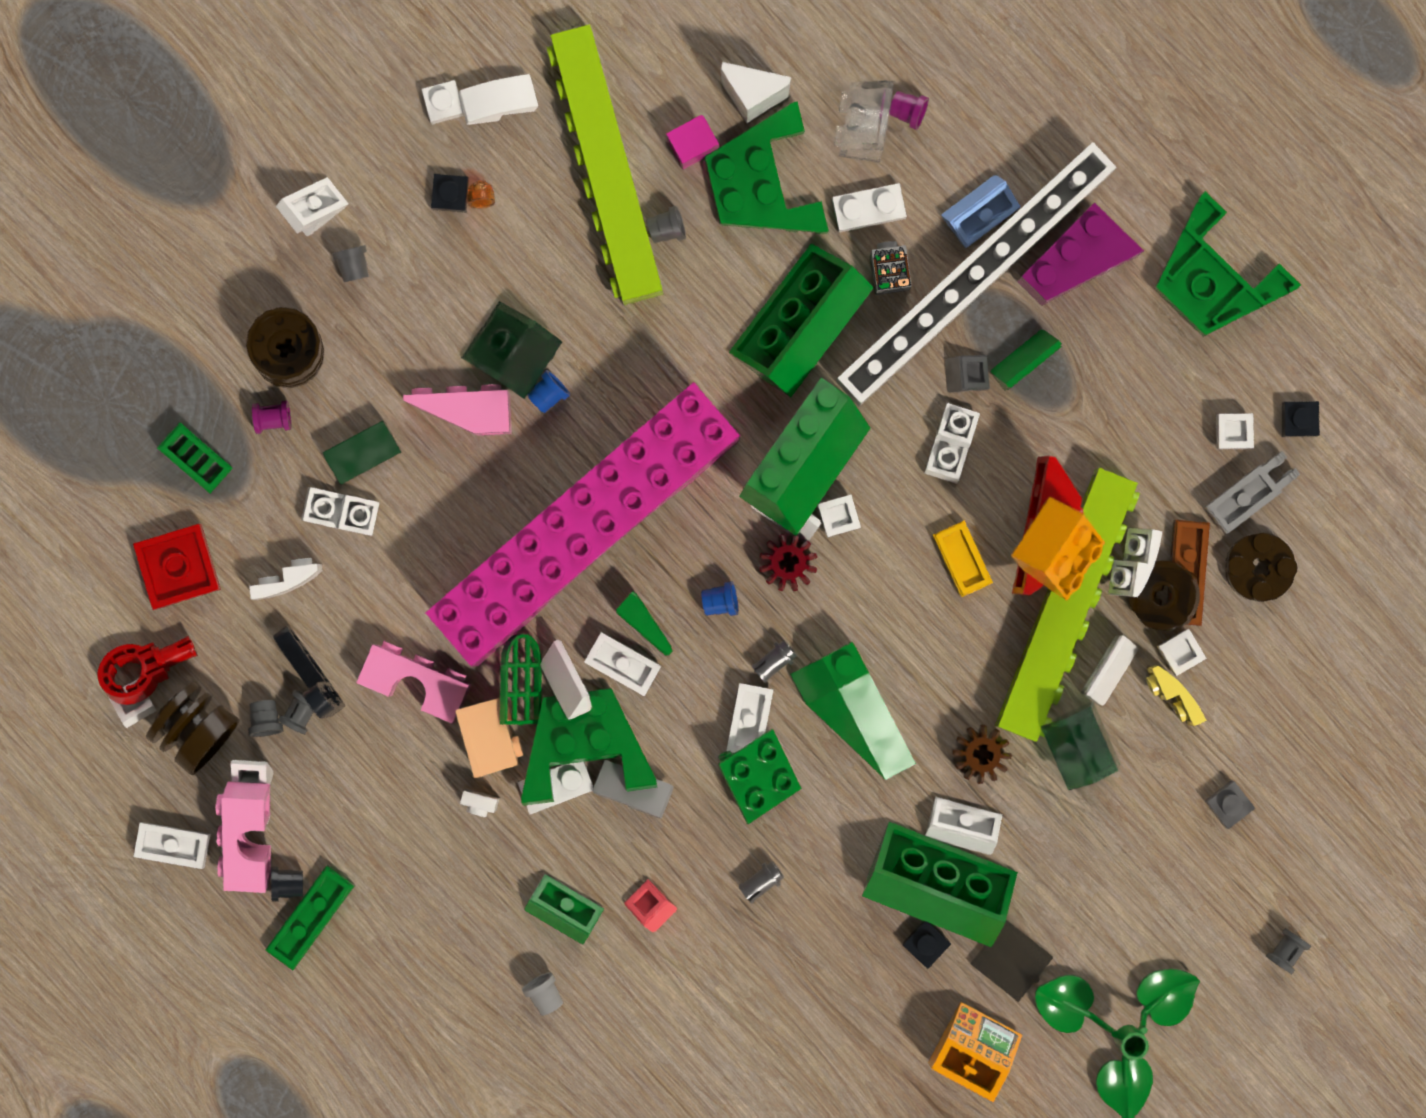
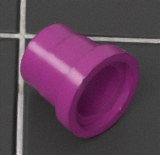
[889,91,929,130]

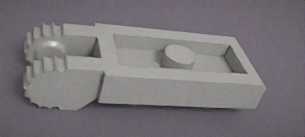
[1204,451,1300,535]

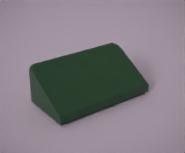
[322,421,402,485]

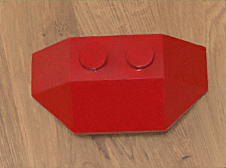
[1012,456,1083,595]

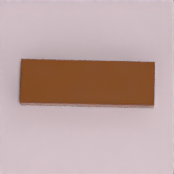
[1167,520,1210,626]

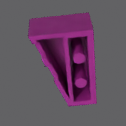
[1017,202,1144,306]

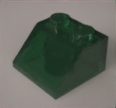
[461,301,562,399]
[1040,701,1121,791]

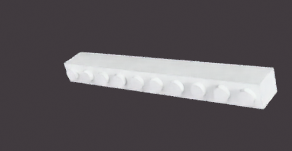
[836,142,1117,407]

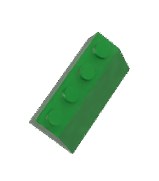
[728,243,874,397]
[739,377,871,536]
[862,822,1018,947]

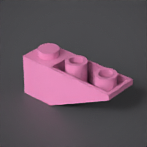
[403,384,512,436]

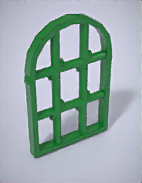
[500,634,542,726]

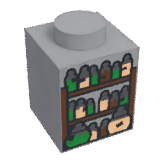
[870,241,912,295]

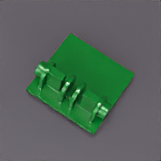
[718,729,802,824]

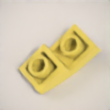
[1146,666,1207,726]

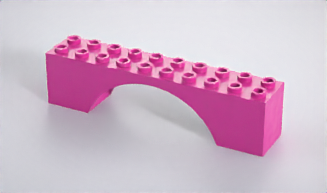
[425,382,740,667]

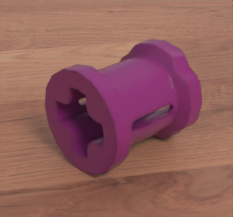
[252,400,292,434]

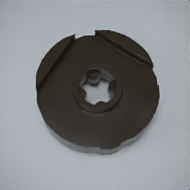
[1226,533,1298,602]
[1129,561,1200,631]

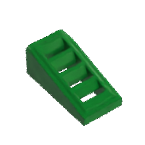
[157,421,233,494]
[616,591,673,656]

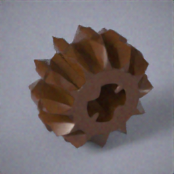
[952,724,1012,784]

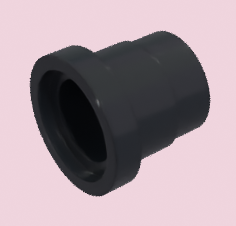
[271,867,303,902]

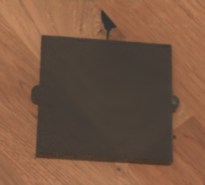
[970,920,1053,1002]

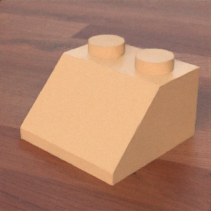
[455,698,524,778]

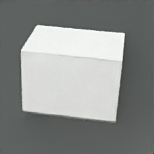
[721,62,791,123]

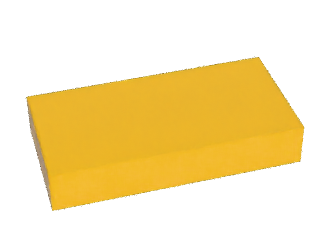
[932,520,993,597]

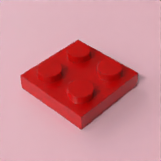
[133,524,221,610]

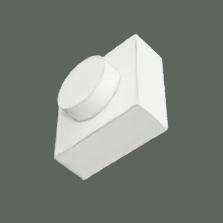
[422,80,464,124]
[1216,413,1254,449]
[818,495,861,538]
[1157,629,1207,676]
[108,679,157,728]
[460,789,500,817]

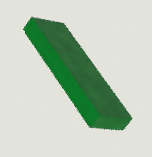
[265,865,355,970]

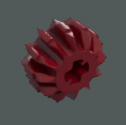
[759,534,817,592]

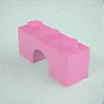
[356,641,472,724]
[216,781,271,893]

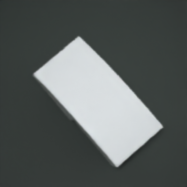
[458,74,538,125]
[924,403,980,484]
[301,487,380,536]
[1108,528,1162,597]
[249,558,323,600]

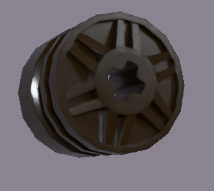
[246,307,325,388]
[146,682,240,776]

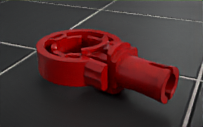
[97,635,198,705]

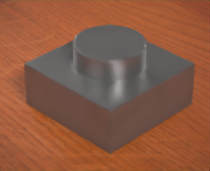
[1205,780,1255,829]

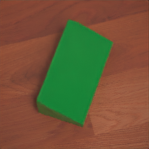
[990,330,1062,391]
[524,874,604,944]

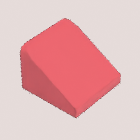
[624,879,677,932]

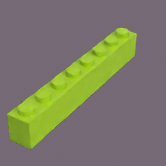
[546,24,664,305]
[994,468,1140,742]

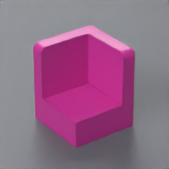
[666,115,719,170]

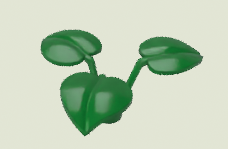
[1035,969,1200,1118]

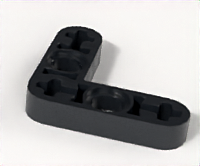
[273,625,345,719]

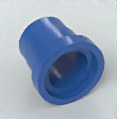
[527,370,570,413]
[701,581,739,616]

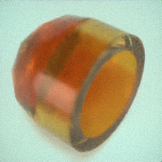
[467,180,495,209]

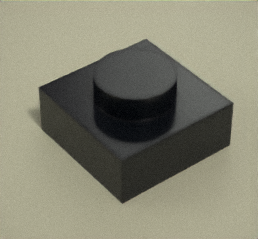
[431,174,469,213]
[1282,401,1320,437]
[902,921,951,969]

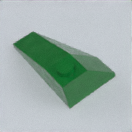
[790,642,916,780]

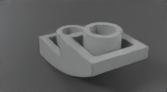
[592,760,674,819]

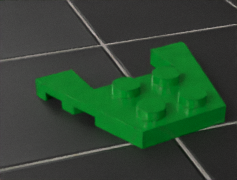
[705,101,829,234]
[1154,191,1301,337]
[521,688,658,806]

